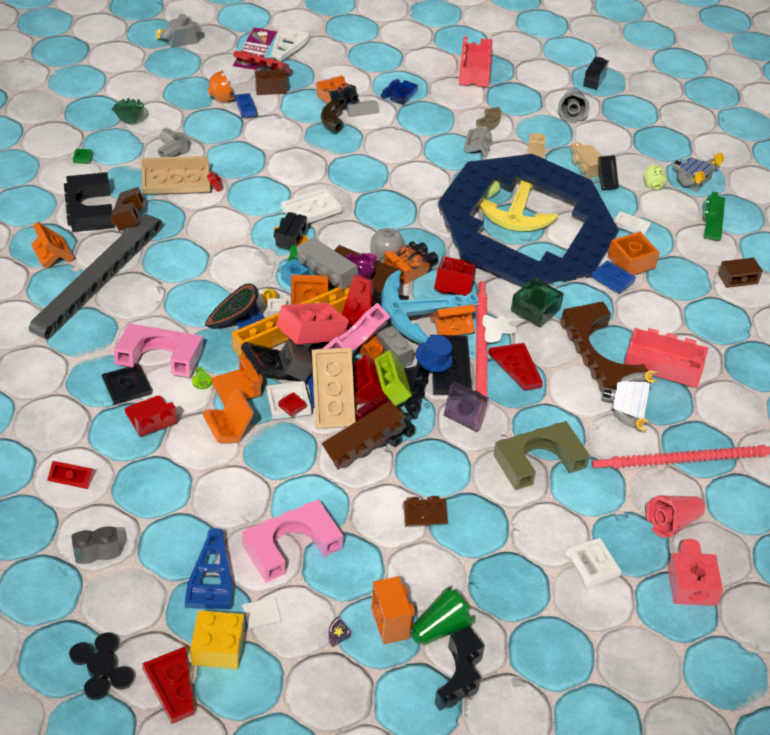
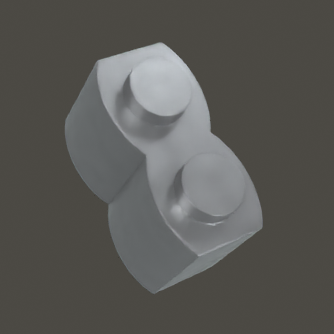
[71,526,120,564]

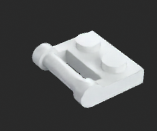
[565,538,621,589]

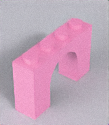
[114,323,203,377]
[242,500,343,583]

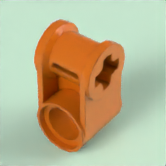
[356,334,383,359]

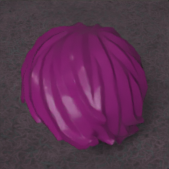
[346,253,377,278]

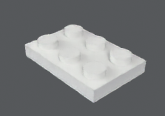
[281,188,342,224]

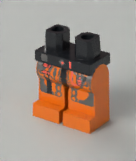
[316,75,359,107]
[384,241,438,285]

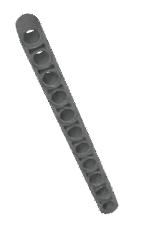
[29,214,162,340]

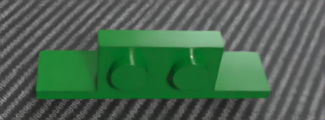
[704,191,725,241]

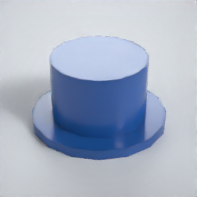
[415,335,452,373]

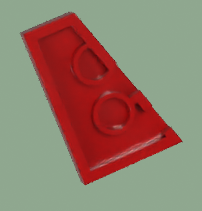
[488,343,543,390]

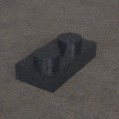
[598,155,619,190]

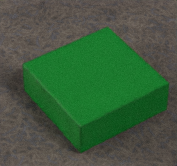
[73,149,93,164]

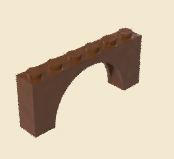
[560,301,651,392]

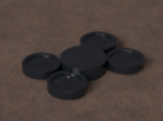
[69,632,134,700]

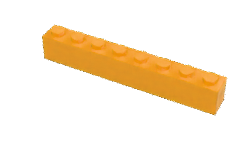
[231,286,350,356]

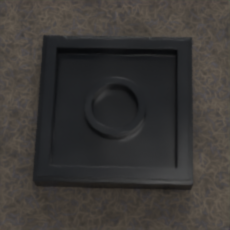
[101,364,152,405]

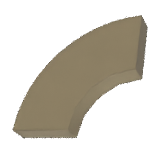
[476,107,501,131]

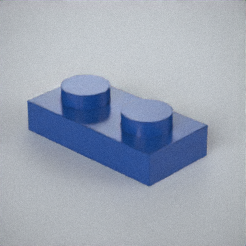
[235,93,257,118]

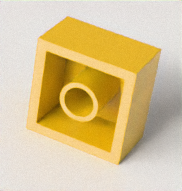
[190,610,244,669]

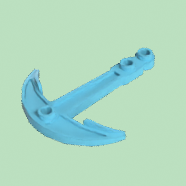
[381,270,478,344]

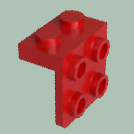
[124,395,177,437]

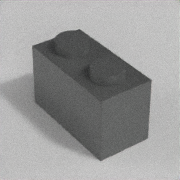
[279,339,313,382]

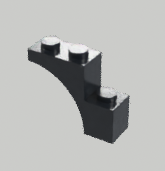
[434,626,485,711]

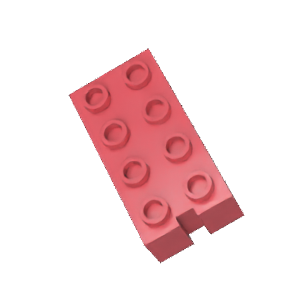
[458,37,493,87]
[624,328,708,388]

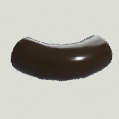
[320,100,343,134]

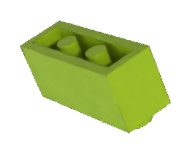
[374,349,412,406]

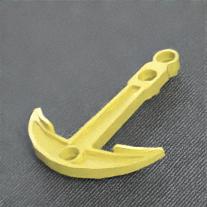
[479,179,558,231]

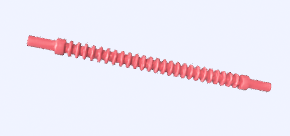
[475,281,488,418]
[592,445,770,469]

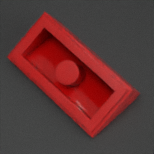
[47,461,96,489]

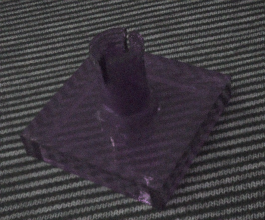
[443,381,489,432]

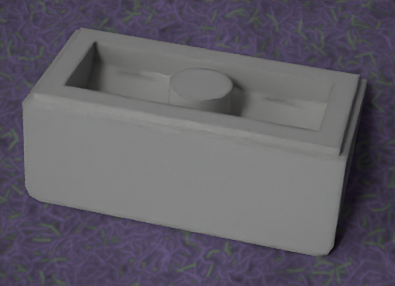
[344,100,379,117]

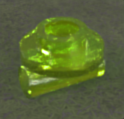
[192,367,212,389]

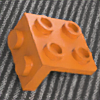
[211,354,263,406]
[203,388,253,443]

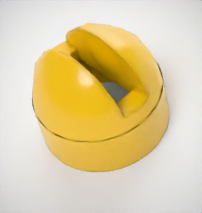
[262,288,278,303]

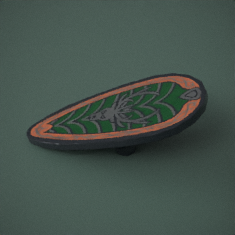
[205,283,259,328]

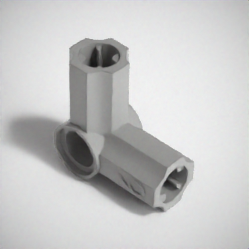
[157,127,189,157]

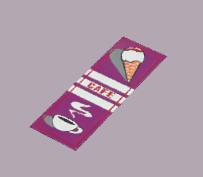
[233,27,277,70]

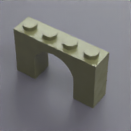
[493,421,590,490]

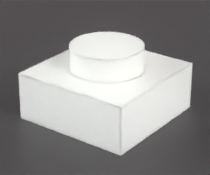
[267,298,286,316]

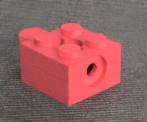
[668,539,723,606]

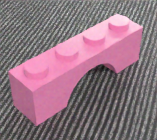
[323,303,390,353]

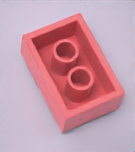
[276,302,349,345]

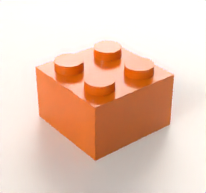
[608,231,660,275]
[371,576,415,645]

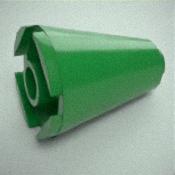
[410,586,475,645]

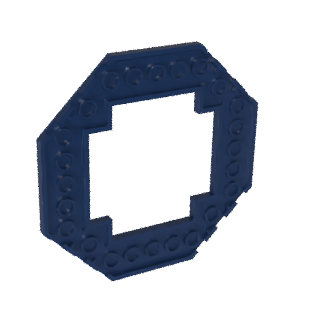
[437,154,619,288]

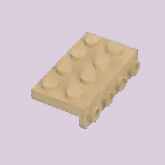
[141,156,210,194]

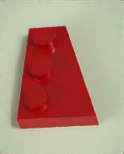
[342,274,373,331]
[142,646,194,724]

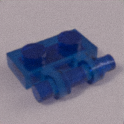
[381,79,418,105]

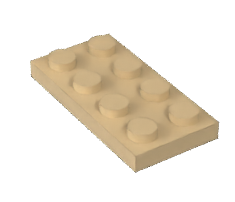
[312,348,355,429]

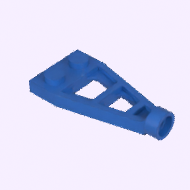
[185,528,232,610]

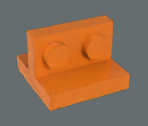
[31,221,74,269]
[291,275,328,305]
[430,304,476,335]

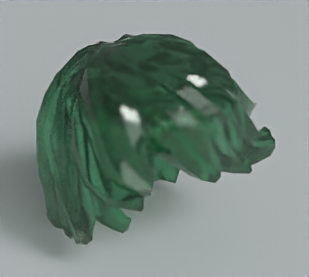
[111,98,145,124]

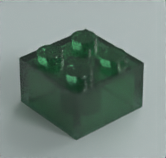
[511,277,564,328]

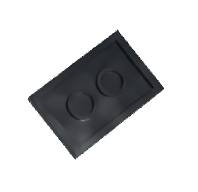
[241,342,301,381]

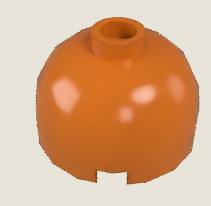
[207,70,235,103]

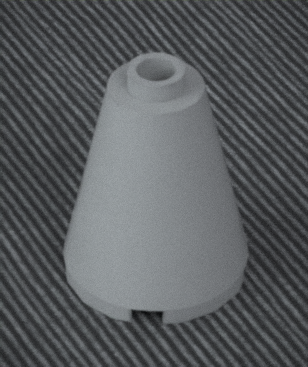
[558,87,589,123]

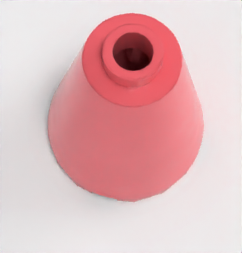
[646,495,705,538]

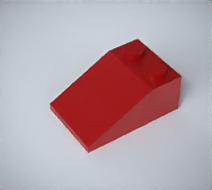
[434,256,476,296]

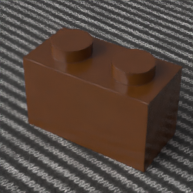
[255,69,287,95]
[718,257,763,288]

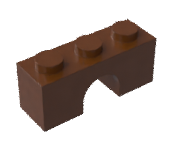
[111,187,146,231]

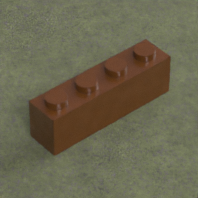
[321,400,407,470]

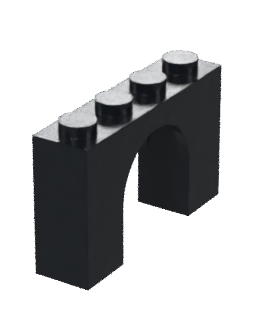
[64,172,115,232]

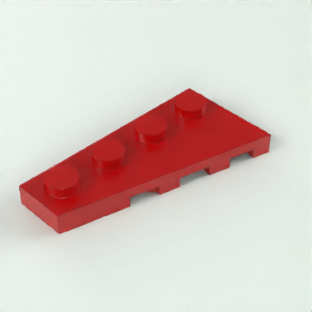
[233,50,293,76]

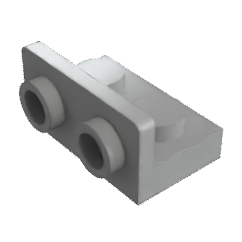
[464,126,493,157]

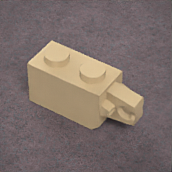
[570,142,601,179]

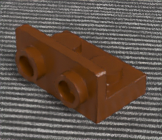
[402,496,448,527]

